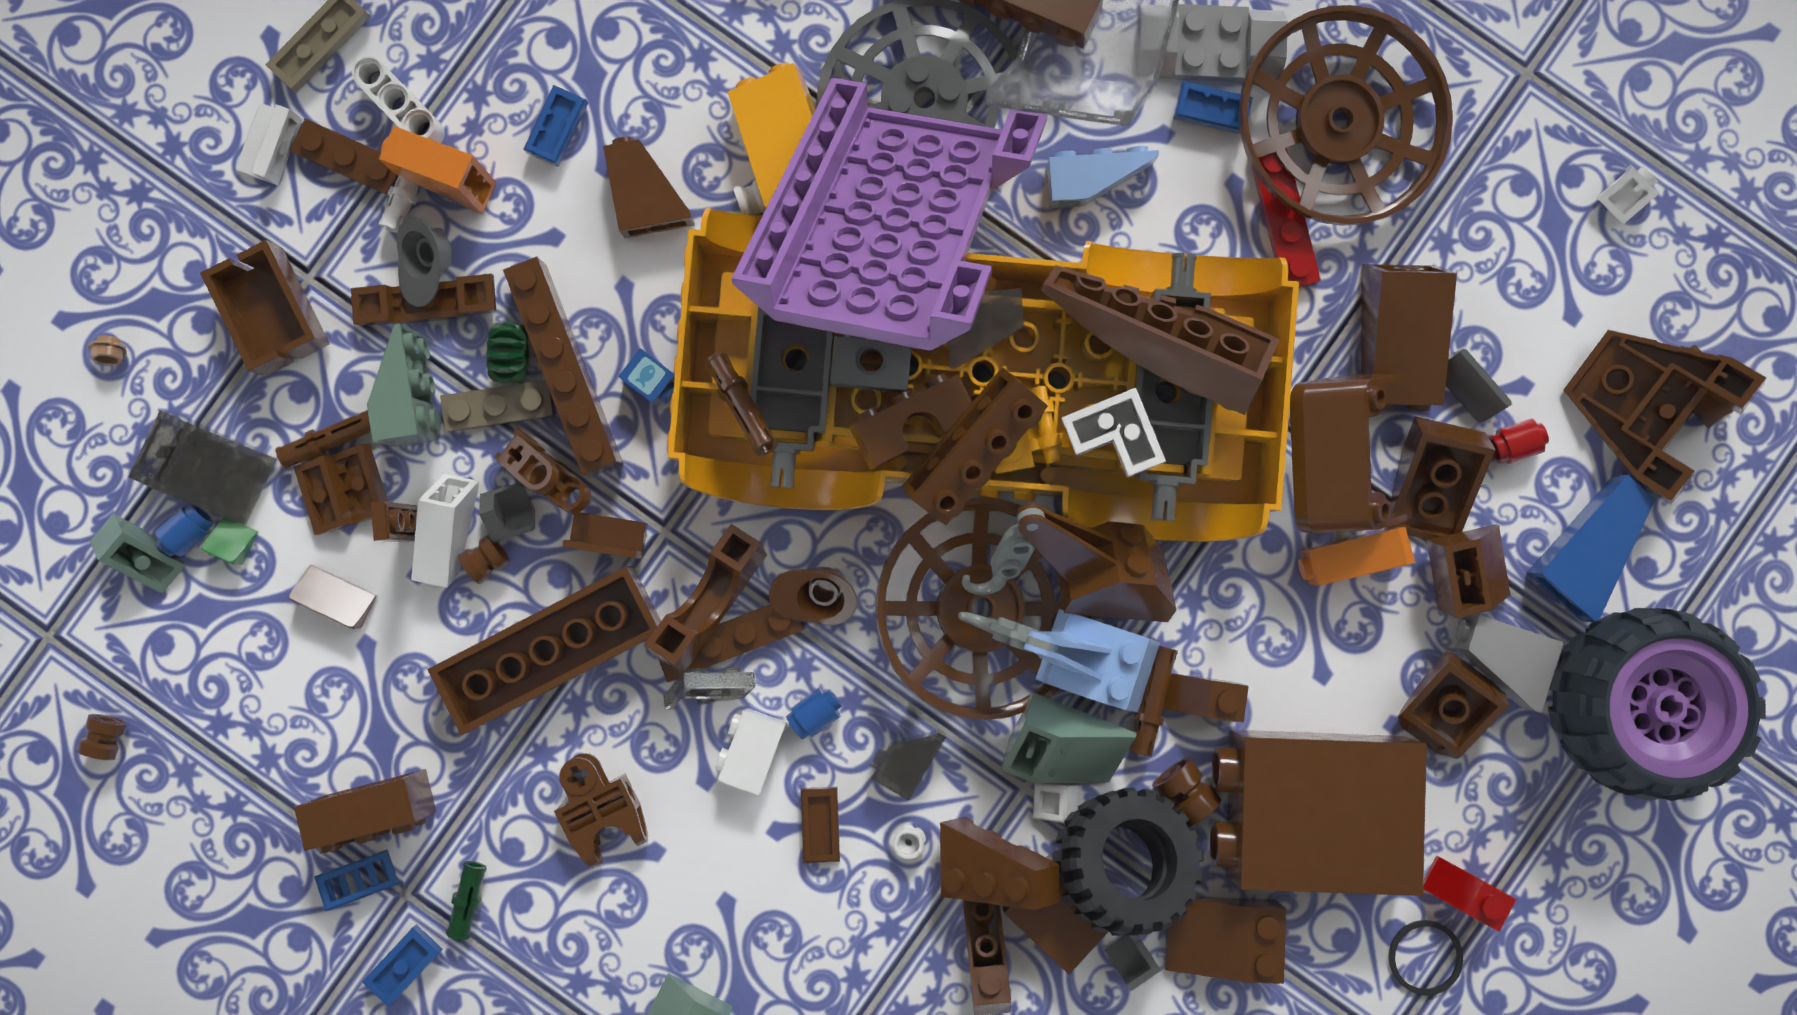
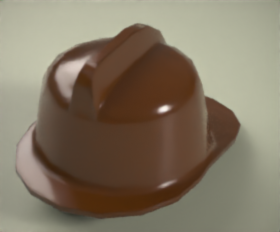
[769,567,857,625]

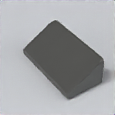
[1446,349,1512,423]

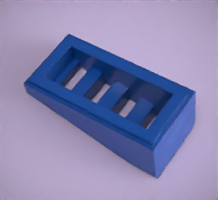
[314,849,399,912]

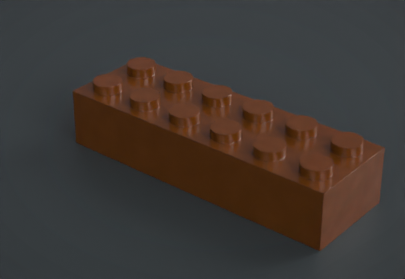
[427,566,661,736]

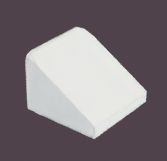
[1033,783,1079,824]

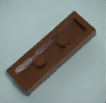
[290,118,399,197]

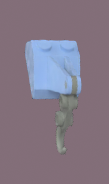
[958,609,1160,712]

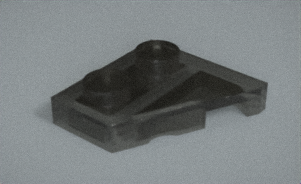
[663,668,756,710]

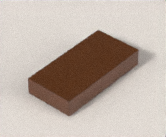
[801,786,840,863]

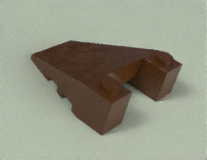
[1563,330,1767,505]

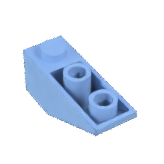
[1046,146,1159,209]

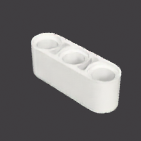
[352,56,445,143]

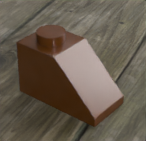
[1163,673,1249,723]

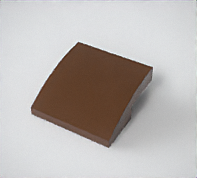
[294,443,388,536]

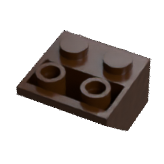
[1426,524,1511,618]

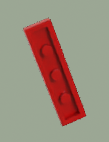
[1251,148,1321,288]

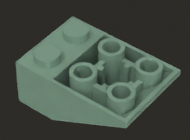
[367,323,441,447]
[1001,692,1137,783]

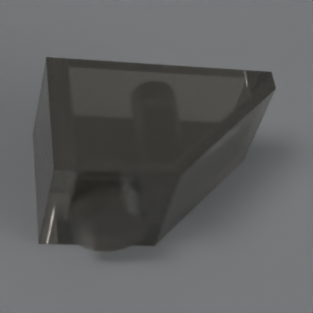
[868,730,946,801]

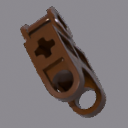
[494,427,591,515]
[554,753,648,868]

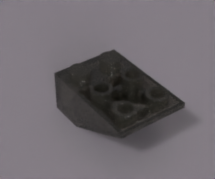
[128,410,277,524]

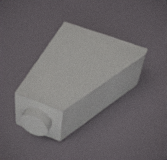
[1456,614,1564,713]

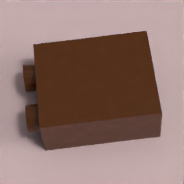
[1210,730,1427,896]

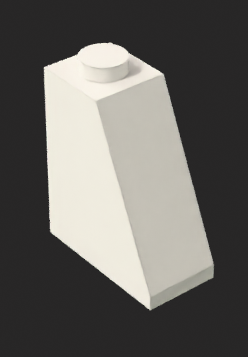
[411,474,479,588]

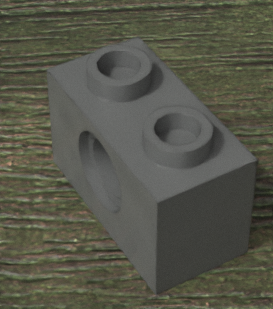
[830,334,912,393]

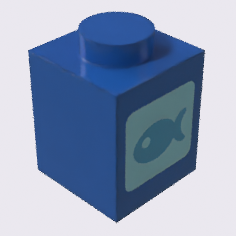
[618,348,675,407]

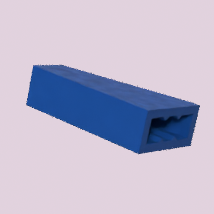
[1527,475,1655,622]

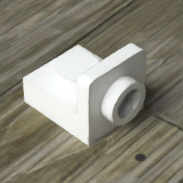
[1597,165,1659,224]

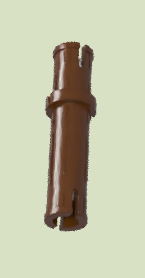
[705,352,778,456]
[275,410,371,469]
[1129,646,1178,757]

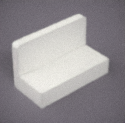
[236,104,303,186]

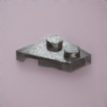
[948,288,1024,370]

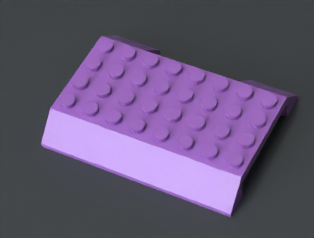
[732,78,1048,351]

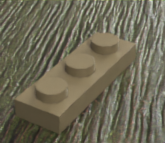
[265,0,371,93]
[440,380,556,432]

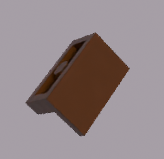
[563,512,648,559]

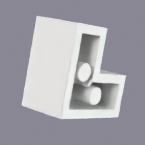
[1062,388,1166,478]

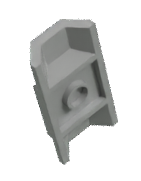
[1137,4,1288,82]

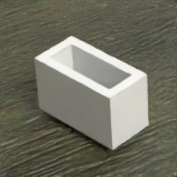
[715,708,787,796]

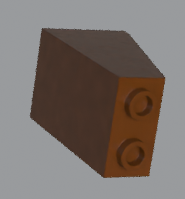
[1361,264,1457,411]

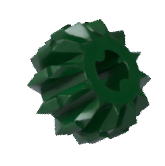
[486,322,531,385]

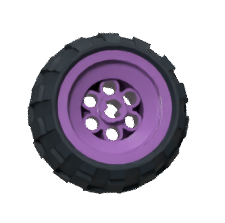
[1548,608,1766,801]

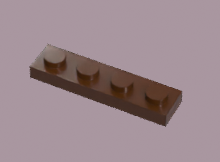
[658,604,804,683]

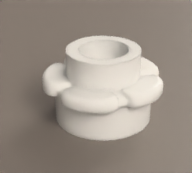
[890,824,926,861]

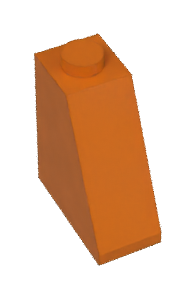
[379,126,497,214]
[1298,527,1415,586]

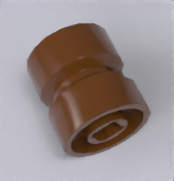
[1152,757,1222,827]

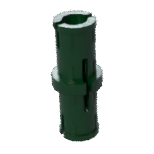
[446,861,487,940]

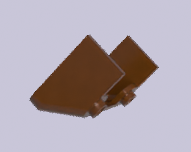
[1290,373,1407,533]

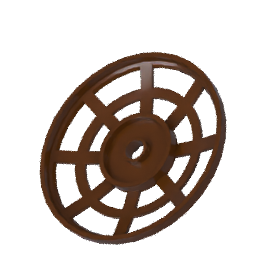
[1239,5,1453,226]
[875,497,1092,720]

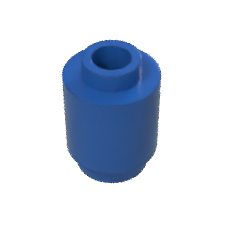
[155,503,214,557]
[786,687,842,740]

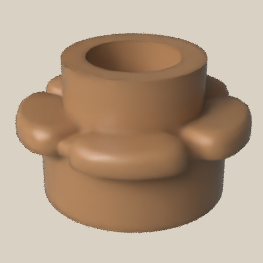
[88,335,127,365]

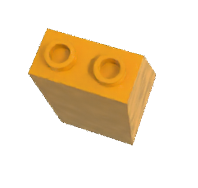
[728,63,816,208]

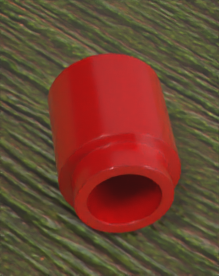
[1489,419,1549,464]

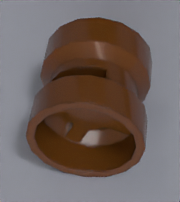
[458,534,510,584]
[77,714,127,760]

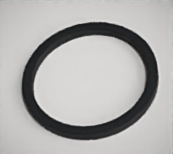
[1388,920,1463,995]

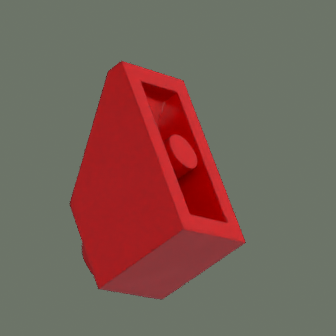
[1423,855,1517,932]

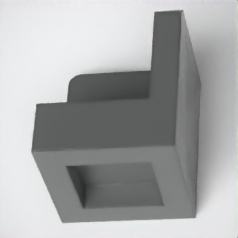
[479,482,535,543]
[1104,935,1161,991]

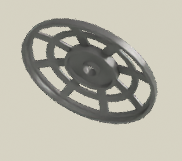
[817,0,1031,128]

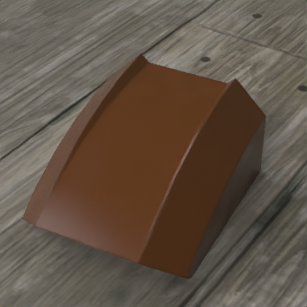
[1398,651,1509,759]

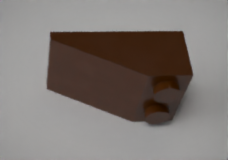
[1386,416,1495,540]
[1165,897,1286,984]

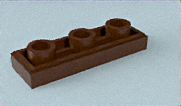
[371,501,418,543]

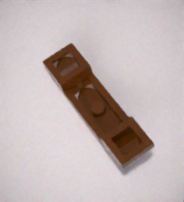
[351,274,496,325]

